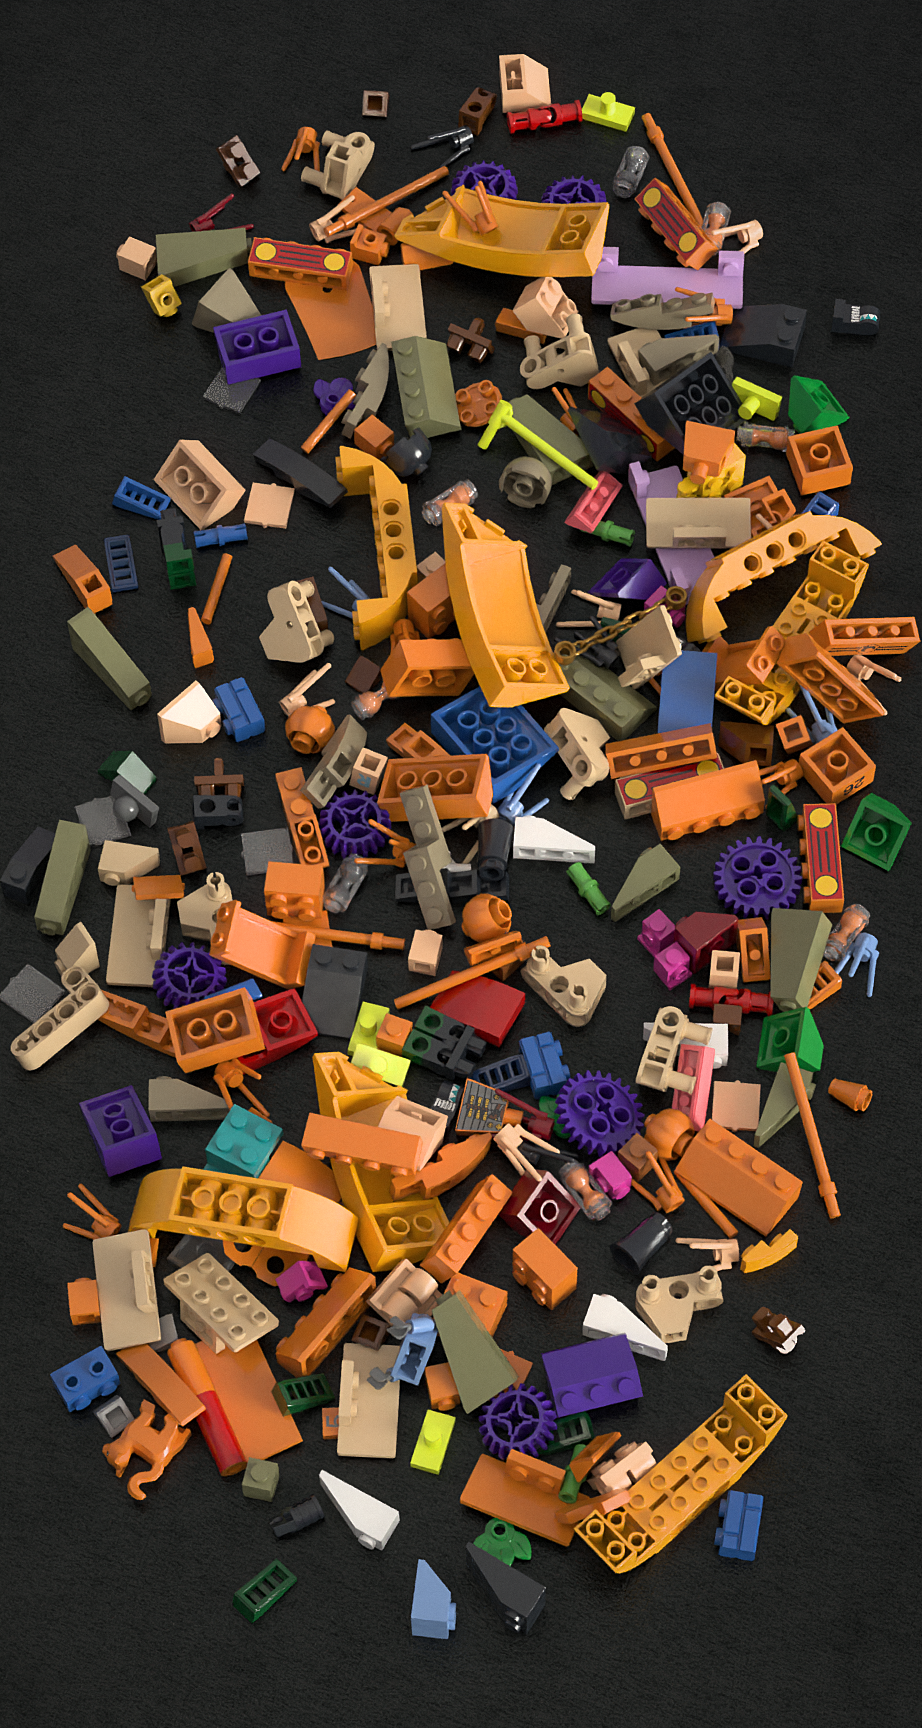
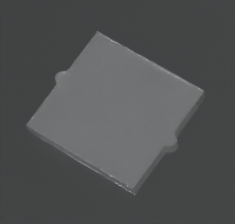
[203,368,261,415]
[75,796,131,848]
[241,828,294,875]
[0,964,65,1024]

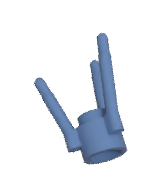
[321,567,370,619]
[786,685,837,745]
[497,763,549,826]
[835,933,879,997]

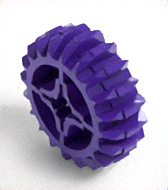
[451,160,518,200]
[541,175,607,204]
[318,789,392,859]
[152,942,227,1009]
[479,1383,557,1460]

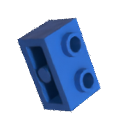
[50,1346,121,1412]

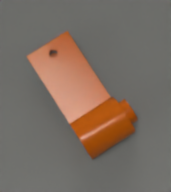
[338,187,414,245]

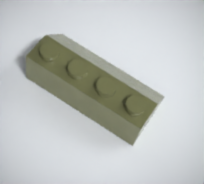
[391,336,461,438]
[558,645,657,741]

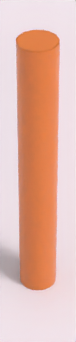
[300,389,357,454]
[201,553,232,624]
[676,1175,739,1239]

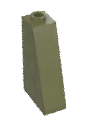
[156,228,252,287]
[508,395,594,485]
[67,607,152,710]
[35,820,91,935]
[771,908,832,1012]
[431,1290,519,1414]

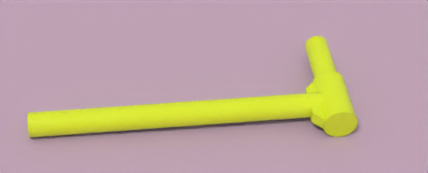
[478,400,599,490]

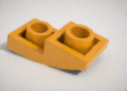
[740,1229,798,1273]

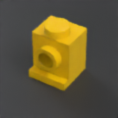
[141,274,182,317]

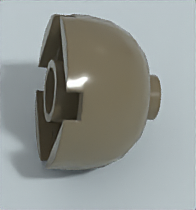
[499,456,552,508]

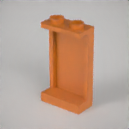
[702,626,785,690]
[209,900,316,990]

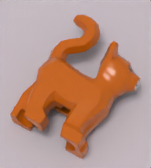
[102,1399,191,1500]

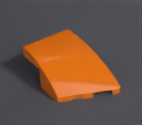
[723,475,796,538]

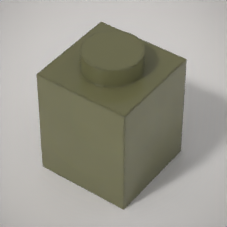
[242,1457,280,1502]

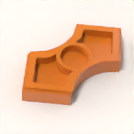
[555,1489,631,1524]

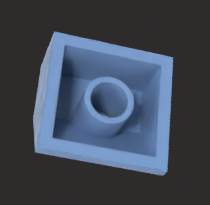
[411,1560,456,1639]

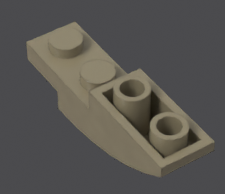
[610,292,715,330]
[341,343,389,439]
[300,714,367,809]

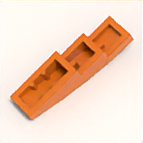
[97,990,176,1058]
[116,1344,206,1427]

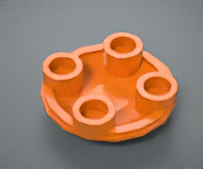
[455,380,502,427]

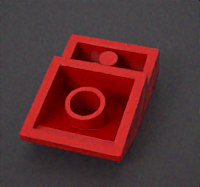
[430,971,525,1047]
[231,988,318,1074]

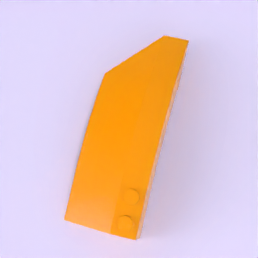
[394,184,609,277]
[442,502,570,707]
[312,1052,449,1272]

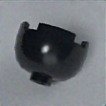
[380,427,432,477]

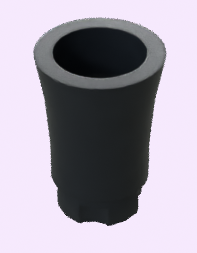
[477,818,515,881]
[610,1212,673,1275]

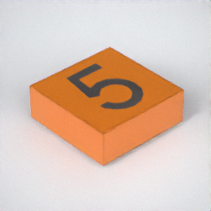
[322,1407,339,1439]

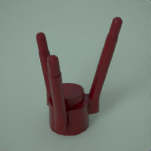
[189,193,254,232]
[491,1089,555,1141]

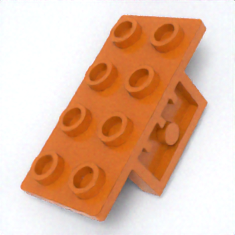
[460,1449,589,1546]

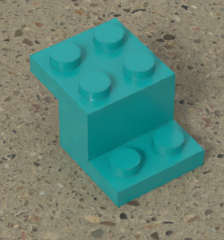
[203,1104,284,1178]

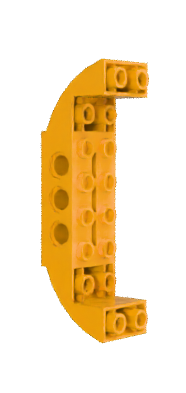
[335,446,418,650]
[686,511,882,644]
[715,541,869,725]
[127,1166,359,1272]
[574,1374,788,1573]

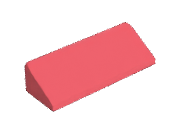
[564,471,623,533]
[672,1044,715,1132]

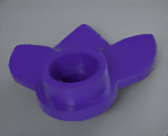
[313,378,355,415]

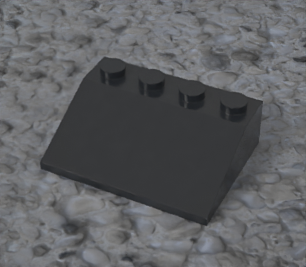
[634,352,748,455]

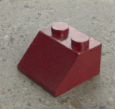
[673,912,739,975]
[498,1169,581,1245]

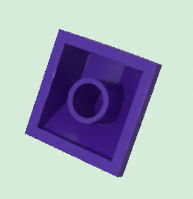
[588,558,667,600]

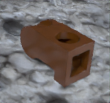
[458,87,497,136]

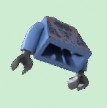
[367,1313,438,1390]

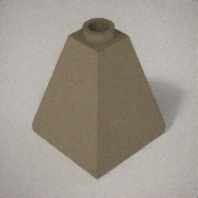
[192,268,262,333]

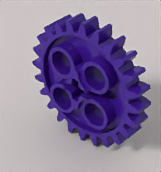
[713,836,802,920]
[554,1070,645,1157]

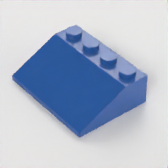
[431,686,559,804]

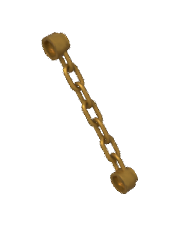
[554,586,687,665]

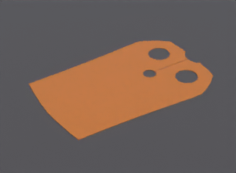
[285,261,376,360]
[223,1141,341,1287]

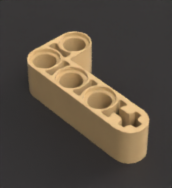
[11,966,109,1070]

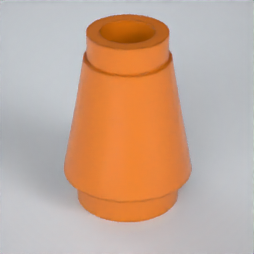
[828,1078,872,1111]

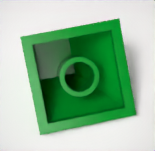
[788,375,850,434]
[841,793,911,871]
[756,1007,824,1072]

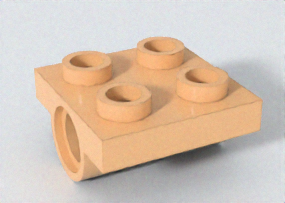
[366,1258,442,1327]
[587,1441,657,1495]

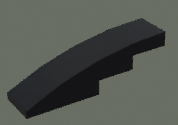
[252,438,348,508]
[395,868,509,904]

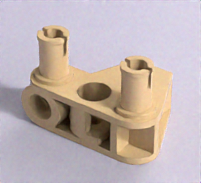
[301,130,375,200]
[520,314,599,389]
[259,580,334,662]
[544,708,610,800]
[177,872,233,965]
[521,945,607,1027]
[636,1006,713,1094]
[635,1266,723,1343]

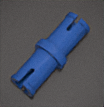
[194,523,248,548]

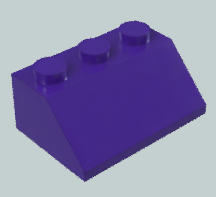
[213,310,301,385]
[541,1333,643,1417]

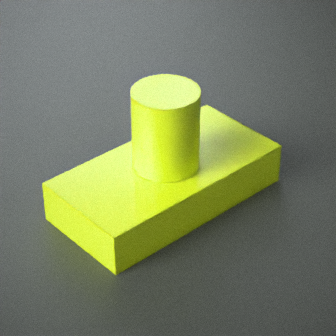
[582,92,635,132]
[732,377,782,421]
[347,1002,390,1056]
[351,1043,411,1087]
[410,1410,456,1475]

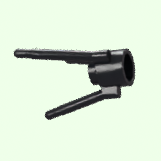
[410,125,474,168]
[554,616,621,670]
[516,1140,579,1171]

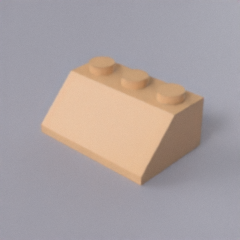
[154,440,245,530]

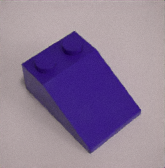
[79,1085,162,1177]

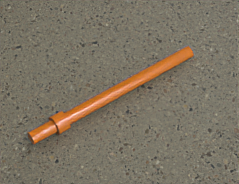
[642,113,707,230]
[324,166,449,237]
[271,921,405,950]
[394,936,551,1009]
[784,1053,841,1219]

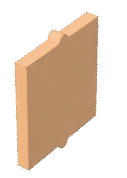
[244,483,295,529]
[712,1080,761,1132]

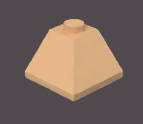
[157,681,222,744]

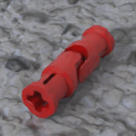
[506,100,583,134]
[689,984,773,1016]

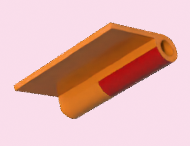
[167,1338,303,1476]

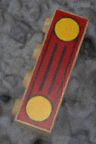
[615,753,724,820]

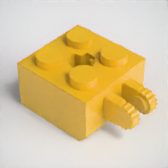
[676,443,746,498]

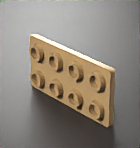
[369,264,426,351]
[608,328,669,398]
[646,498,751,548]
[616,605,682,689]
[106,885,171,987]
[93,1229,161,1351]
[164,1253,279,1354]
[337,1343,400,1458]

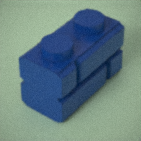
[212,677,265,742]
[519,1032,571,1100]
[714,1490,763,1561]

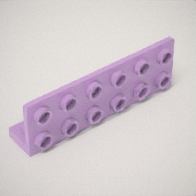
[591,247,744,309]
[628,461,714,605]

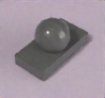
[110,775,159,828]

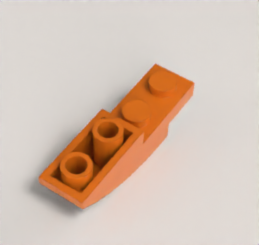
[386,723,450,758]
[275,767,329,868]
[389,1132,492,1201]

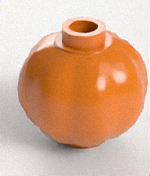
[285,705,335,754]
[462,893,512,943]
[644,1108,695,1161]

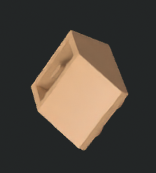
[499,54,551,113]
[513,277,578,339]
[378,1096,448,1171]

